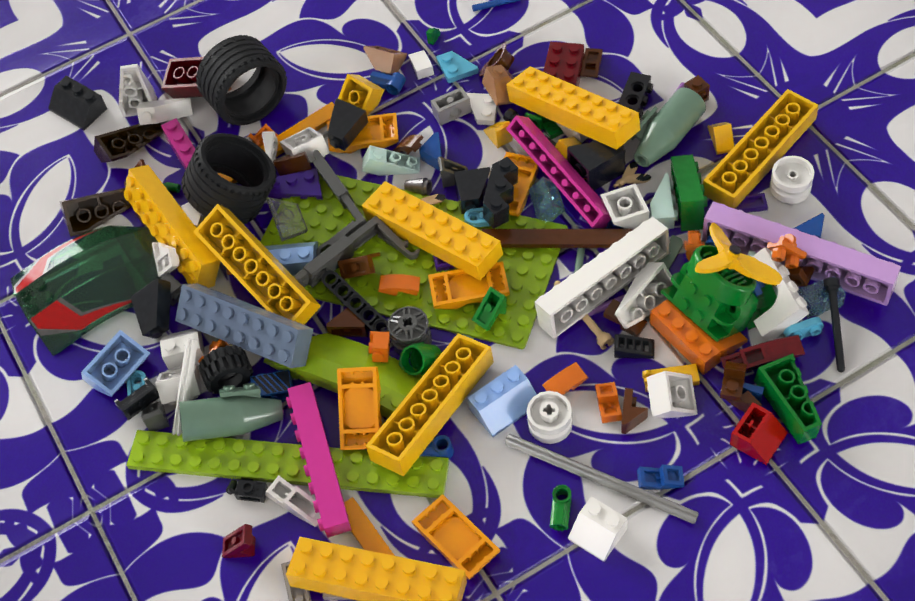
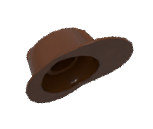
[479,43,515,76]

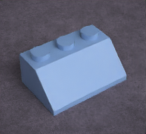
[265,241,318,276]
[81,330,150,397]
[467,365,537,437]

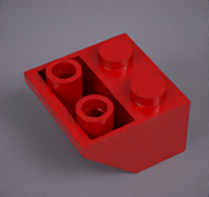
[730,402,788,465]

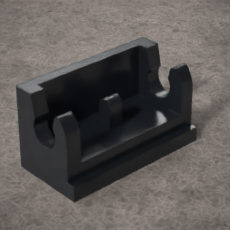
[114,377,160,420]

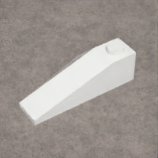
[119,64,157,117]
[615,262,673,329]

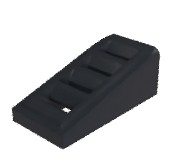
[614,334,654,359]

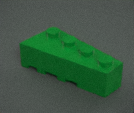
[671,154,707,231]
[754,354,822,444]

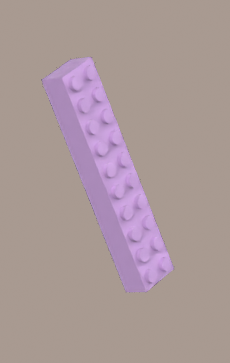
[702,201,901,306]

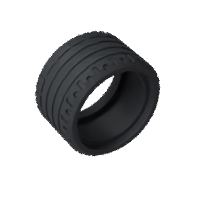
[196,35,287,126]
[181,133,277,224]

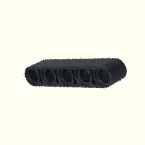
[322,270,391,339]

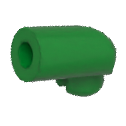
[163,182,181,193]

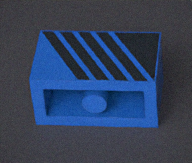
[250,370,294,402]

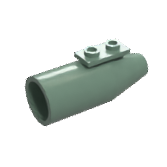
[630,87,706,167]
[179,383,283,442]

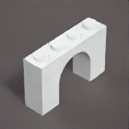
[753,247,810,341]

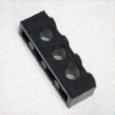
[618,72,653,120]

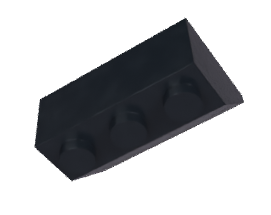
[48,76,107,130]

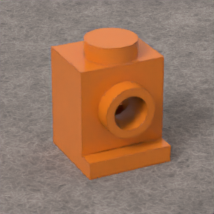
[368,331,390,363]

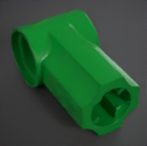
[550,485,572,531]

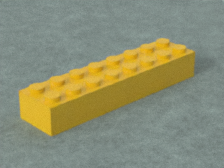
[506,66,640,150]
[703,89,819,209]
[124,165,221,288]
[361,181,503,281]
[194,204,321,325]
[366,333,494,477]
[286,537,467,601]

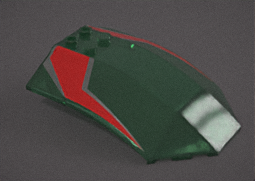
[10,225,162,356]

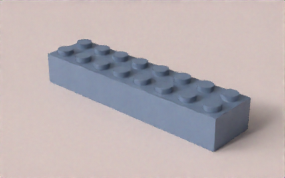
[175,283,314,368]

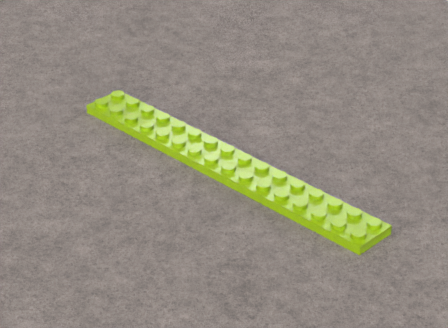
[126,430,449,498]

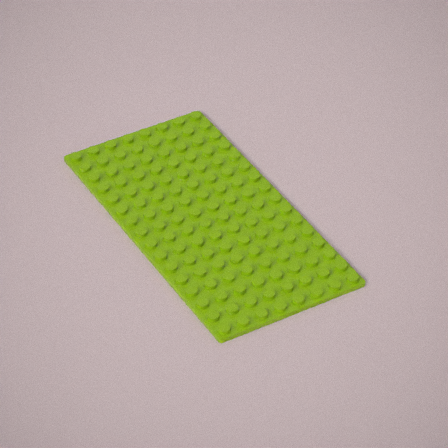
[260,172,568,349]

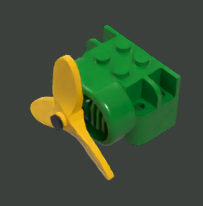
[660,223,782,342]

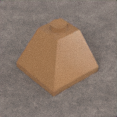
[363,46,408,75]
[482,65,514,106]

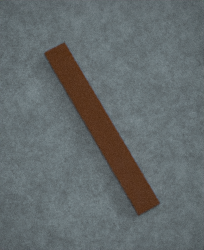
[482,229,633,248]

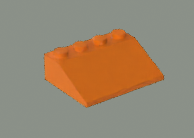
[650,299,748,375]

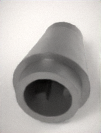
[404,178,432,196]

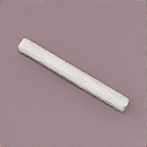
[172,339,198,436]

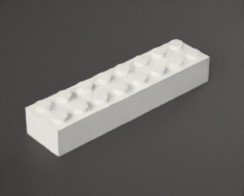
[535,216,670,339]

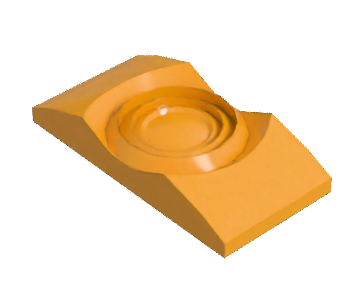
[327,112,399,153]
[503,152,539,217]
[428,261,510,309]
[337,366,382,450]
[411,494,501,580]

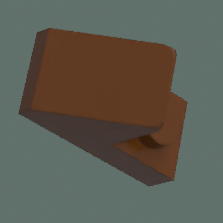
[720,361,747,402]
[621,388,648,434]

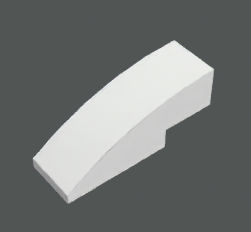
[265,475,321,527]

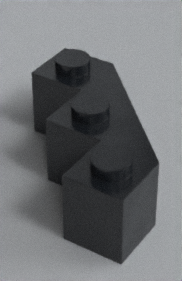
[483,157,518,229]

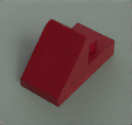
[222,524,256,558]

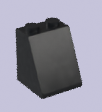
[567,141,626,191]

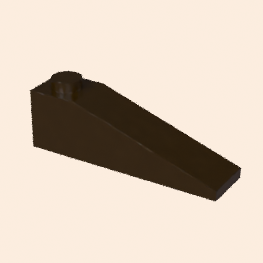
[94,123,164,163]
[59,188,132,237]

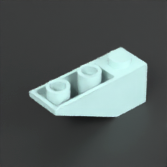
[362,145,420,176]
[650,173,678,229]

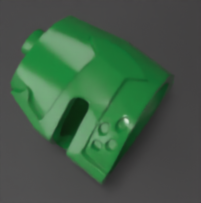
[399,342,442,376]

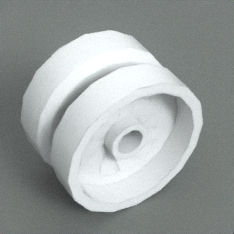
[770,156,814,204]
[527,391,573,444]

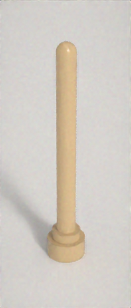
[554,280,614,350]

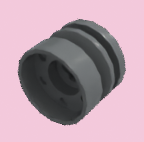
[388,306,432,358]

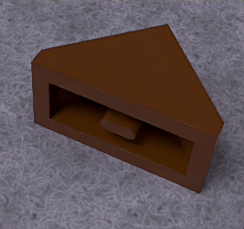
[326,307,367,337]

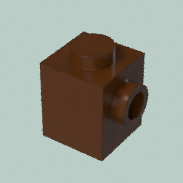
[684,75,710,102]

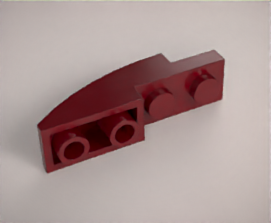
[720,335,805,372]

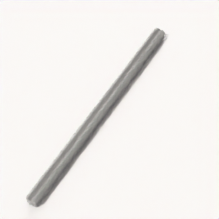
[505,434,698,524]

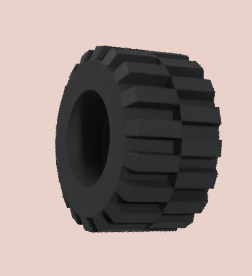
[199,345,253,395]

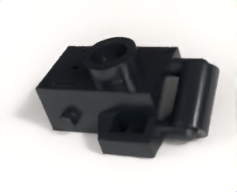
[226,478,268,503]

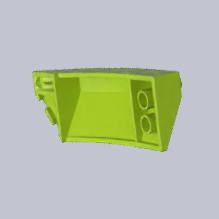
[263,333,423,418]

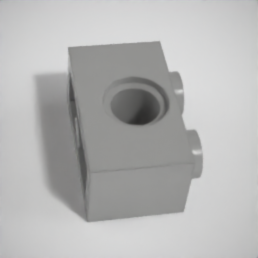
[431,87,471,126]

